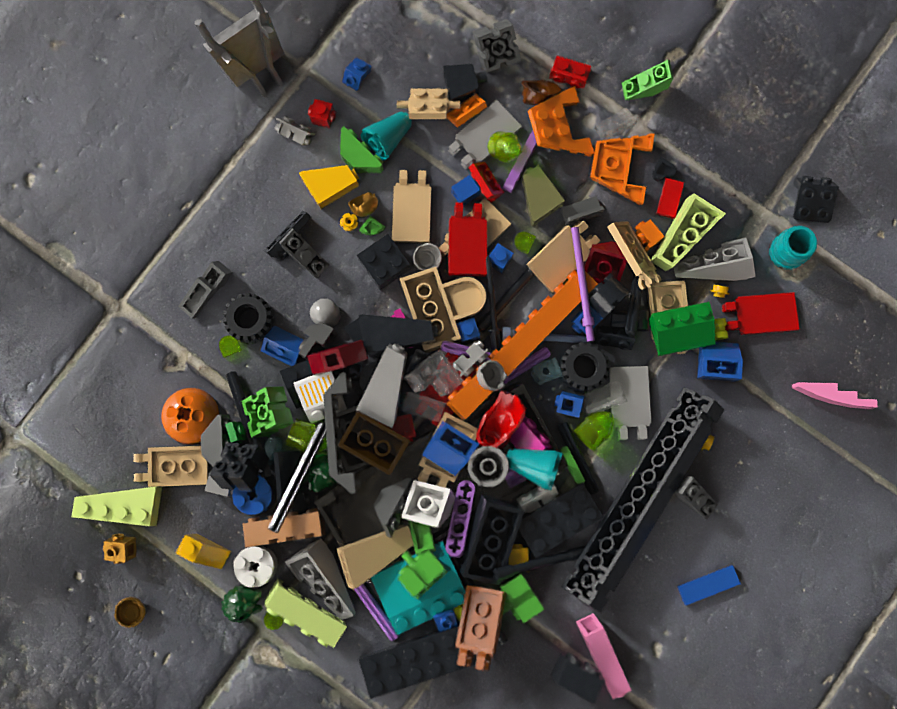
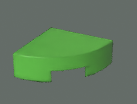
[359,215,385,235]

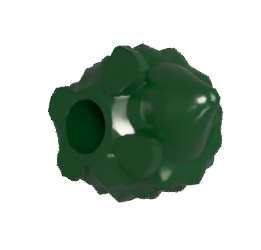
[304,453,337,493]
[221,584,263,623]

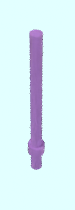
[571,227,595,342]

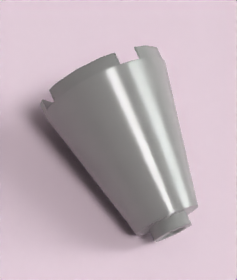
[468,446,508,487]

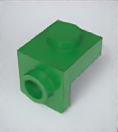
[225,422,247,443]

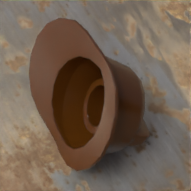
[521,80,561,105]

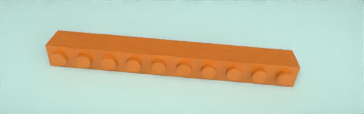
[446,269,598,421]

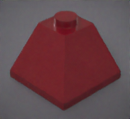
[584,241,627,284]

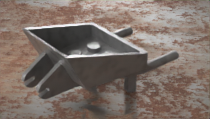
[195,0,285,98]

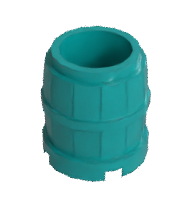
[769,226,817,270]

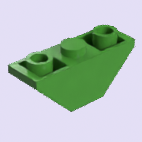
[622,60,673,100]
[340,126,384,173]

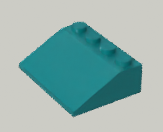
[371,541,466,635]

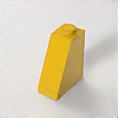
[299,165,359,209]
[176,534,231,569]

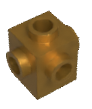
[103,534,137,564]

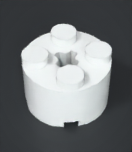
[234,546,278,587]

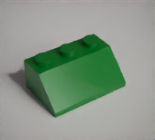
[649,302,716,356]

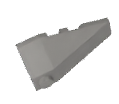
[674,238,755,281]
[285,539,356,620]

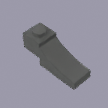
[178,261,233,319]

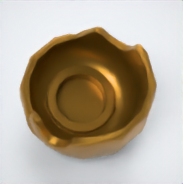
[348,192,378,217]
[115,597,146,628]

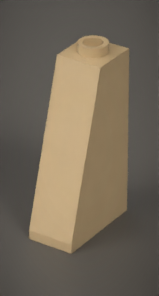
[337,525,414,589]

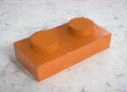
[447,94,487,127]

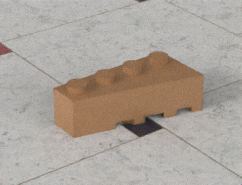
[243,508,326,548]

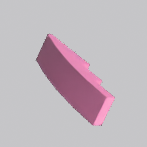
[792,382,877,409]

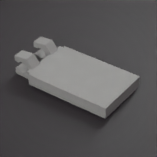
[448,100,522,170]
[608,366,651,441]

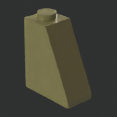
[522,165,565,227]

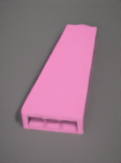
[576,613,631,699]

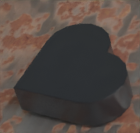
[652,157,677,181]

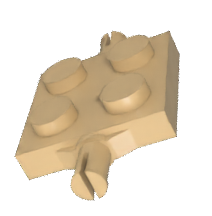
[397,88,460,119]

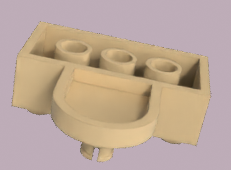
[400,267,486,353]

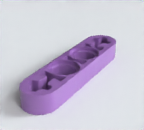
[503,130,537,193]
[446,480,476,558]

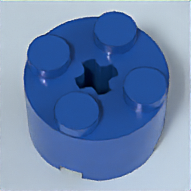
[233,475,276,515]

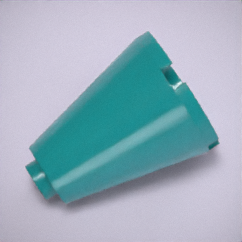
[360,111,412,161]

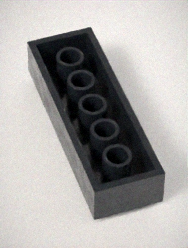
[358,624,478,699]

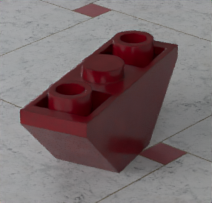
[307,339,368,374]

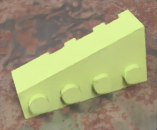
[651,194,726,271]
[72,487,162,526]
[265,578,347,648]

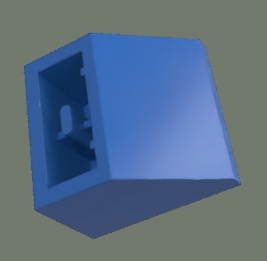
[697,342,743,382]
[422,421,479,476]

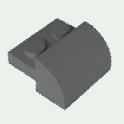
[299,324,338,360]

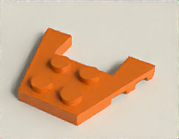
[528,87,594,157]
[590,133,655,205]

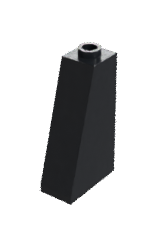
[359,314,439,355]

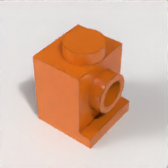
[635,219,665,252]

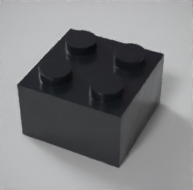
[357,234,411,290]

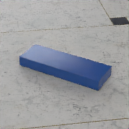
[677,565,740,605]

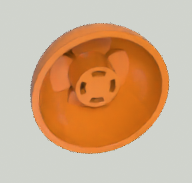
[161,388,219,445]

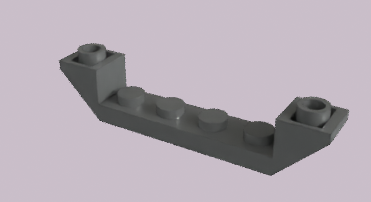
[323,373,361,493]

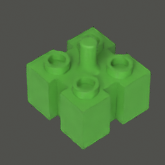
[242,387,293,438]
[397,550,448,600]
[500,574,544,623]

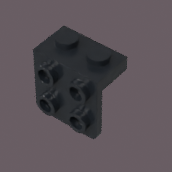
[793,176,839,223]

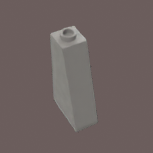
[356,344,407,428]

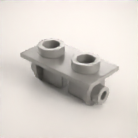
[275,116,315,145]
[451,340,489,377]

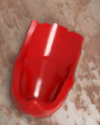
[476,390,525,449]

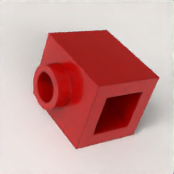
[308,99,336,129]

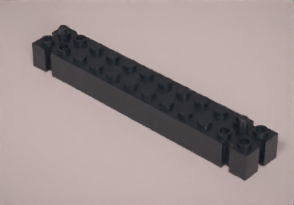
[561,387,725,613]

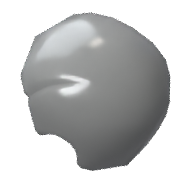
[413,243,442,271]
[310,299,341,328]
[477,360,507,391]

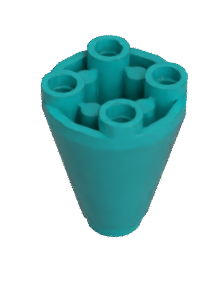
[506,449,562,491]

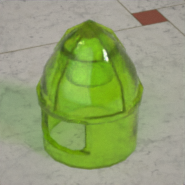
[487,131,523,163]
[573,411,614,452]
[286,418,327,453]

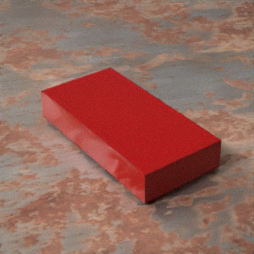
[656,178,684,219]

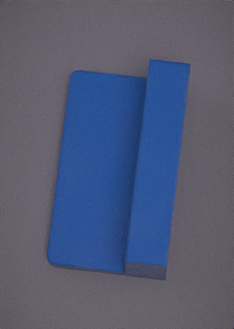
[261,326,303,366]

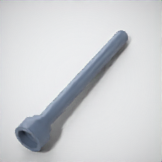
[502,327,593,343]

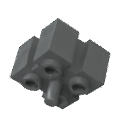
[472,19,521,73]

